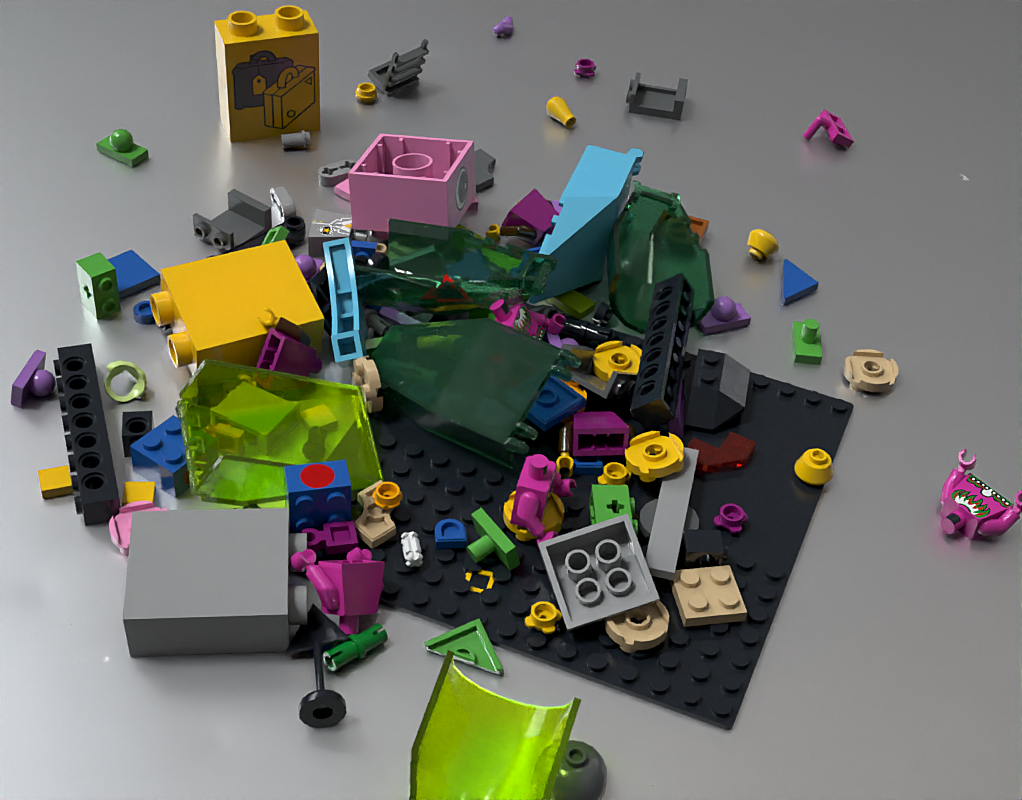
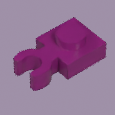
[302,520,358,555]

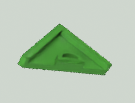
[424,619,504,676]

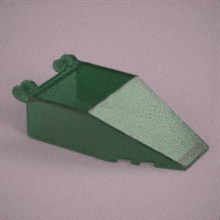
[369,318,581,468]

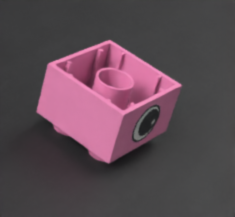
[348,134,476,244]

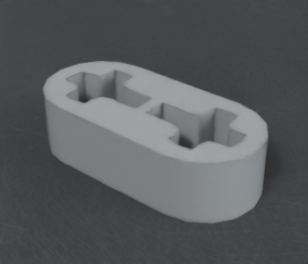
[318,159,357,187]
[270,186,296,223]

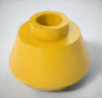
[747,229,779,261]
[794,449,834,486]

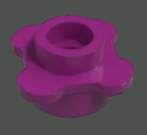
[574,59,596,78]
[713,504,748,534]

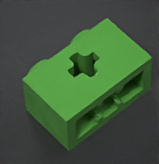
[76,252,121,320]
[589,485,638,537]

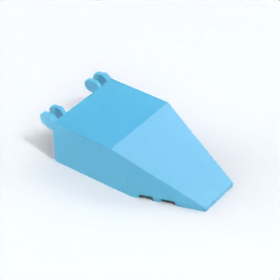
[529,145,644,304]

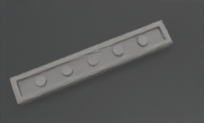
[645,447,699,580]

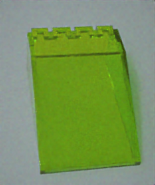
[177,359,384,506]

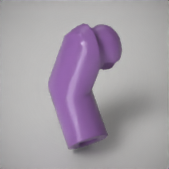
[493,17,514,36]

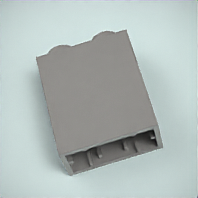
[123,508,308,657]

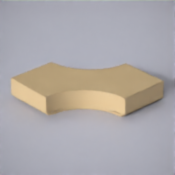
[354,480,396,549]

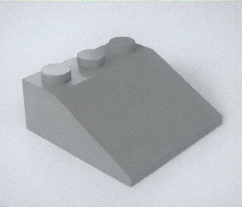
[538,513,660,631]

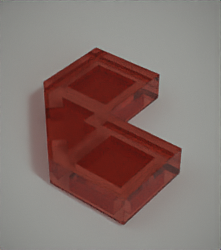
[686,432,757,472]

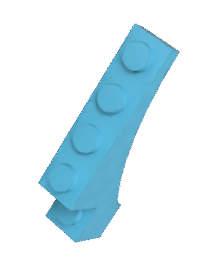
[323,237,369,368]

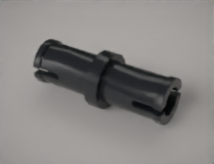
[559,318,613,344]

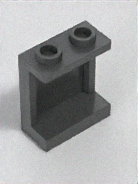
[626,72,688,121]

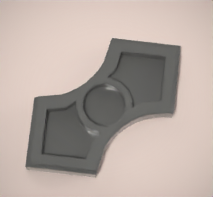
[474,149,496,192]

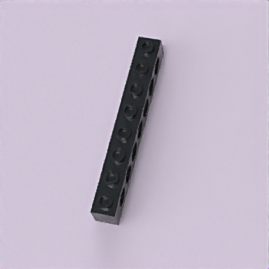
[630,272,695,430]
[53,343,121,526]

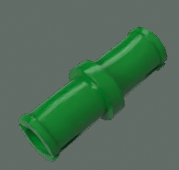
[323,623,388,672]

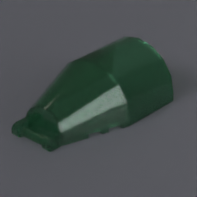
[606,180,715,335]
[355,218,558,317]

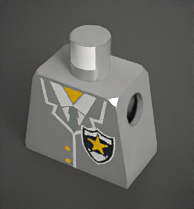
[308,209,368,257]

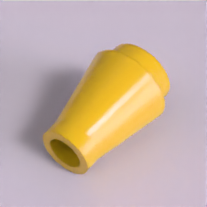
[546,96,576,128]

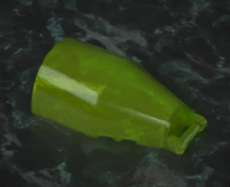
[409,650,581,800]

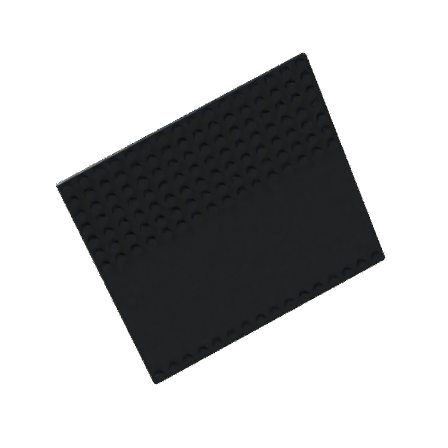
[294,285,854,730]

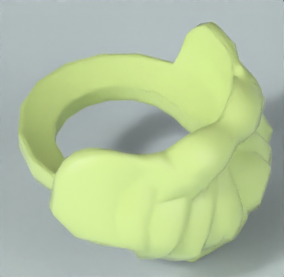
[104,360,147,403]

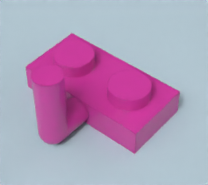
[803,109,854,148]

